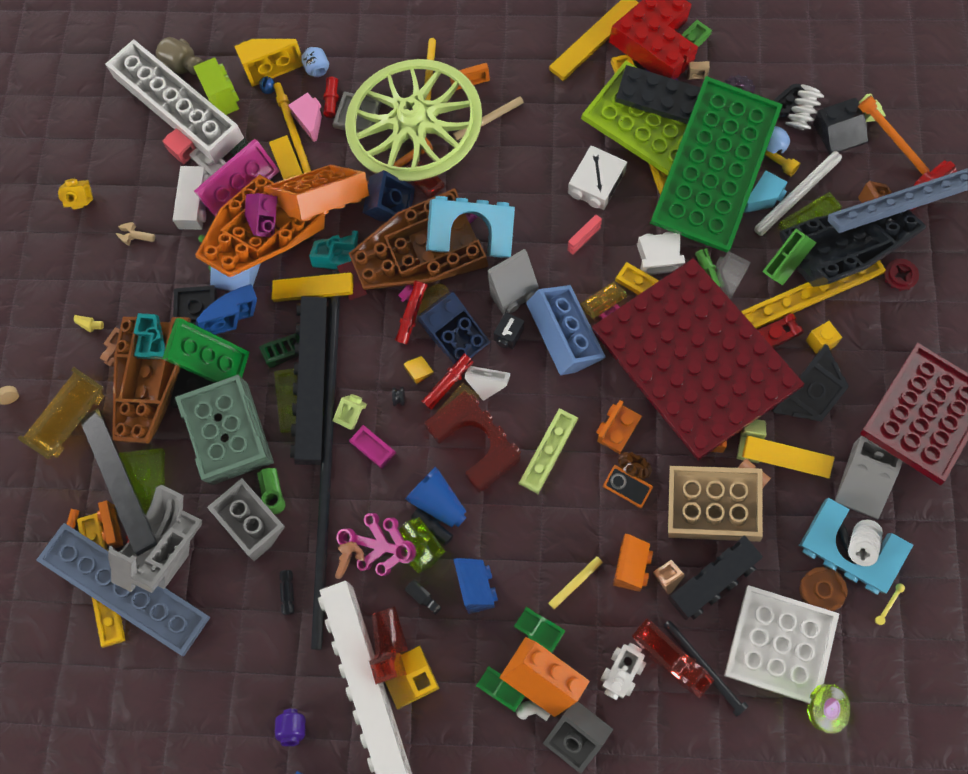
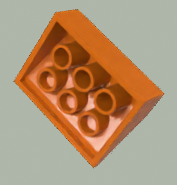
[264,165,369,221]

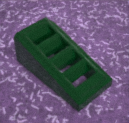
[259,333,300,369]

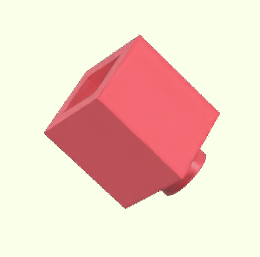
[162,128,196,165]

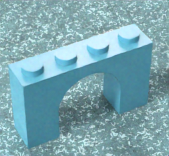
[426,196,515,258]
[799,498,913,595]

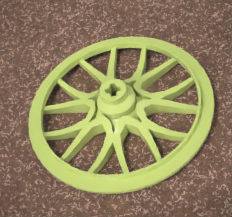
[345,59,482,181]

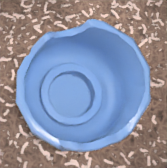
[766,126,790,154]

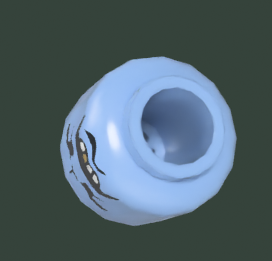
[301,47,329,77]

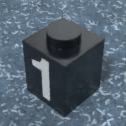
[494,312,525,349]

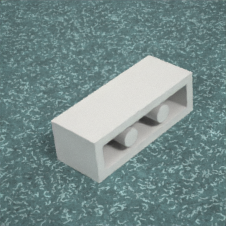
[173,166,210,230]

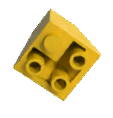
[378,646,440,710]

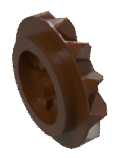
[618,452,653,478]

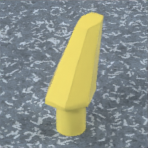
[74,315,104,333]

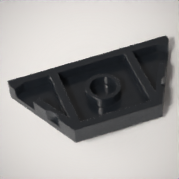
[772,344,849,422]

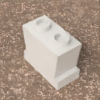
[637,232,685,275]

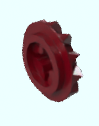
[884,259,919,291]

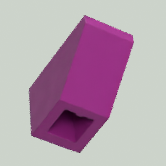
[245,193,277,238]

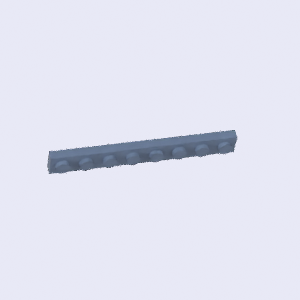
[828,168,968,233]

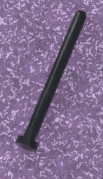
[664,621,749,717]

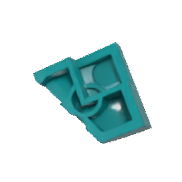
[309,230,359,269]
[133,313,165,359]

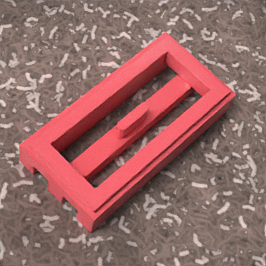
[568,215,602,255]

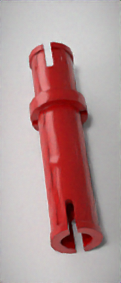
[395,280,428,344]
[422,354,474,410]

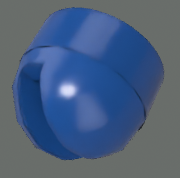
[259,76,275,94]

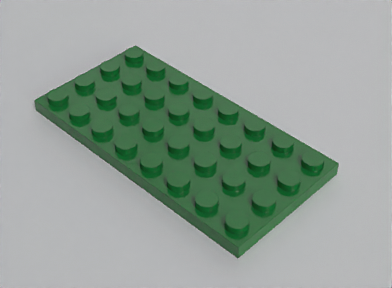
[650,76,783,253]

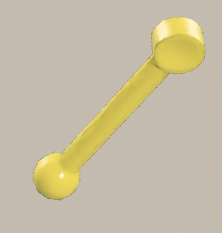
[875,583,905,625]

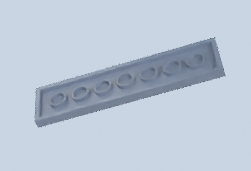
[36,523,211,657]

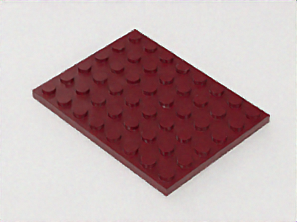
[592,258,804,460]

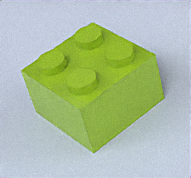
[193,57,239,115]

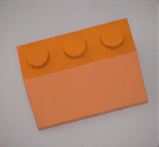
[499,637,590,717]

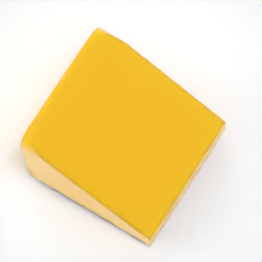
[403,356,434,385]

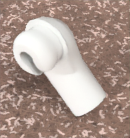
[516,700,551,721]

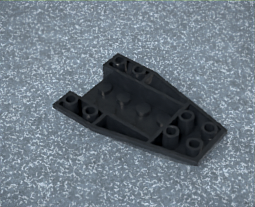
[780,210,926,287]

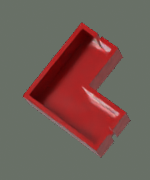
[609,0,698,79]

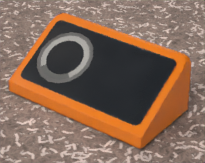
[603,465,653,508]

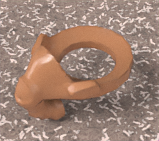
[335,541,365,579]

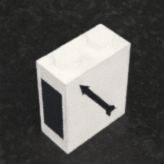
[568,146,627,210]

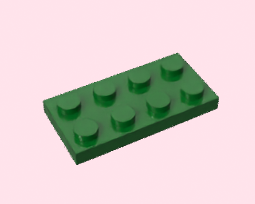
[162,318,250,383]

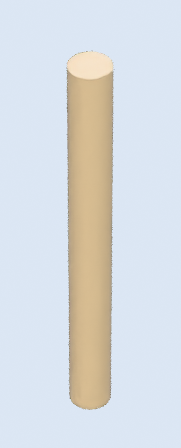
[453,96,524,141]

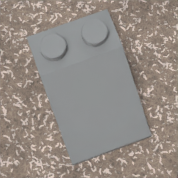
[488,249,539,315]

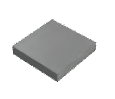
[332,92,382,136]

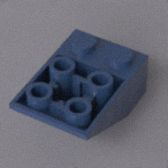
[416,292,491,364]

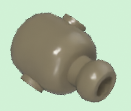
[156,37,203,75]

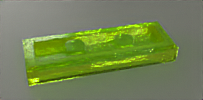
[778,191,842,230]
[274,368,298,433]

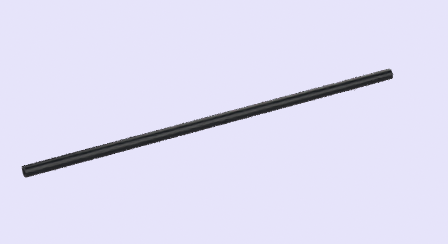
[311,270,340,650]

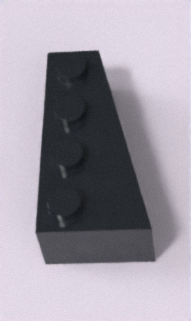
[668,535,763,621]

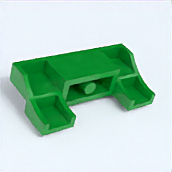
[476,607,565,712]

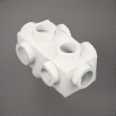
[600,643,646,700]

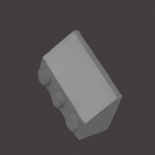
[207,478,285,561]

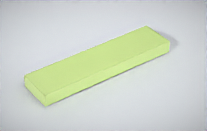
[519,408,578,494]

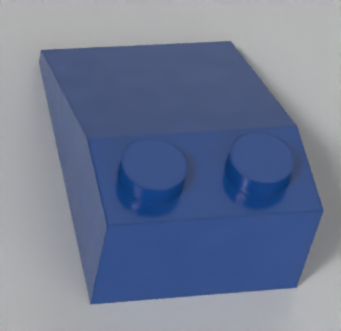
[454,558,498,614]

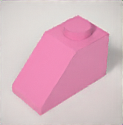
[288,92,322,142]

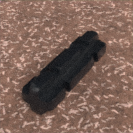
[280,570,294,615]

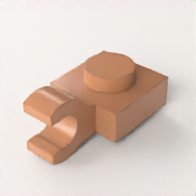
[100,327,120,367]

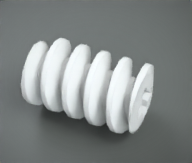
[785,84,824,130]
[848,519,883,566]

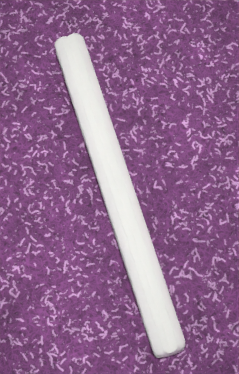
[754,151,842,236]

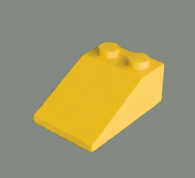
[234,39,303,87]

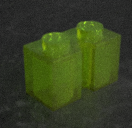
[391,517,445,573]

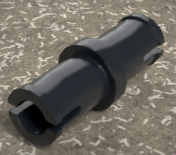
[411,508,454,546]

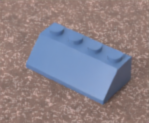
[526,285,605,376]

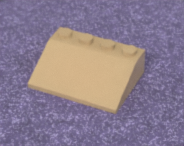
[668,466,763,542]

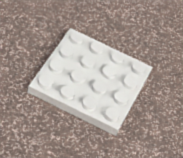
[724,585,839,706]

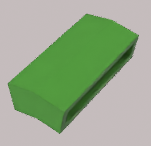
[763,229,816,285]

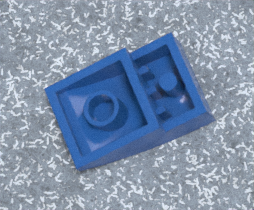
[196,284,257,335]

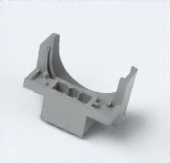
[108,485,202,593]

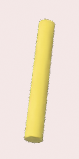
[548,556,603,610]

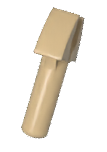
[116,222,155,246]

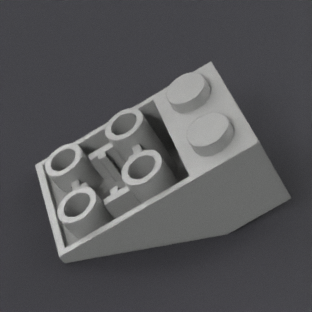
[835,436,903,520]

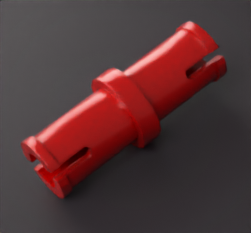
[323,77,339,118]

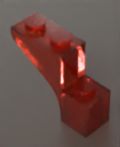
[369,606,409,684]
[632,619,714,699]

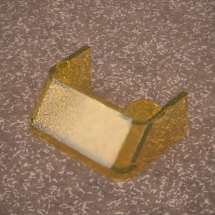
[17,367,105,460]

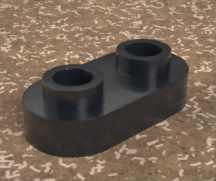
[774,84,804,117]

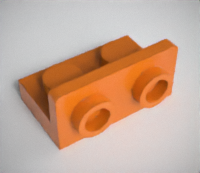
[596,400,642,454]

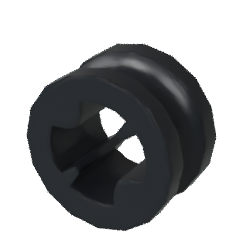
[392,387,405,406]

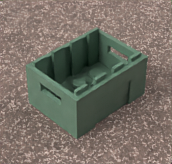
[175,375,274,485]

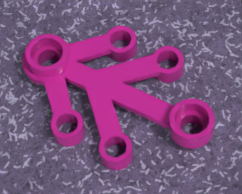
[336,513,416,576]

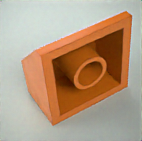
[613,534,653,592]

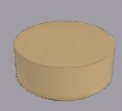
[0,386,19,405]

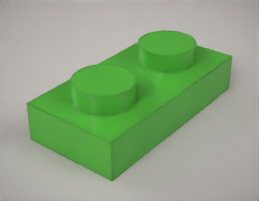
[682,20,712,47]

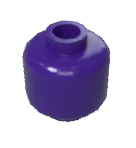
[275,709,305,747]

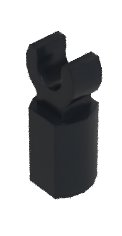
[405,579,442,615]

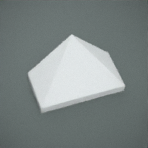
[465,366,510,401]

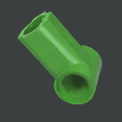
[257,468,285,514]

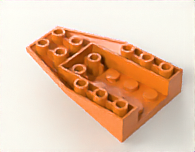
[195,174,325,277]

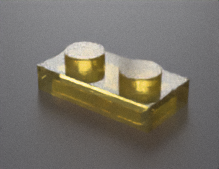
[580,281,627,319]

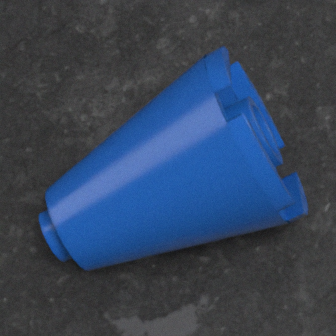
[405,467,467,527]

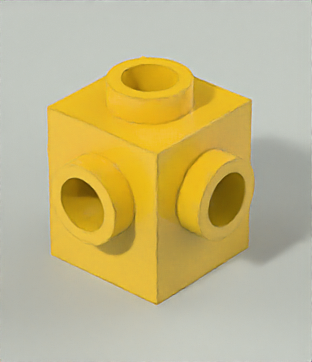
[58,179,93,209]

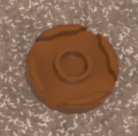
[799,567,848,612]

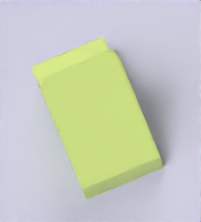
[737,419,767,463]

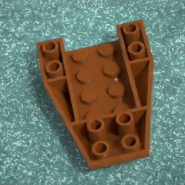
[112,317,191,444]

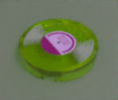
[808,684,850,733]

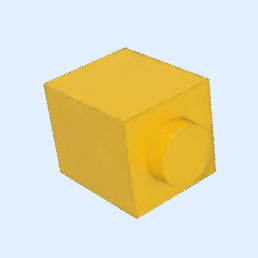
[805,321,842,354]

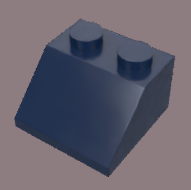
[362,170,415,222]

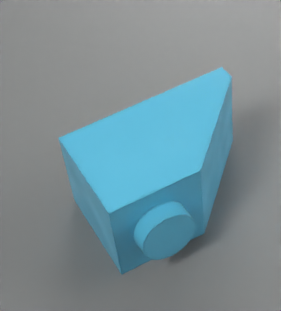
[744,171,787,213]

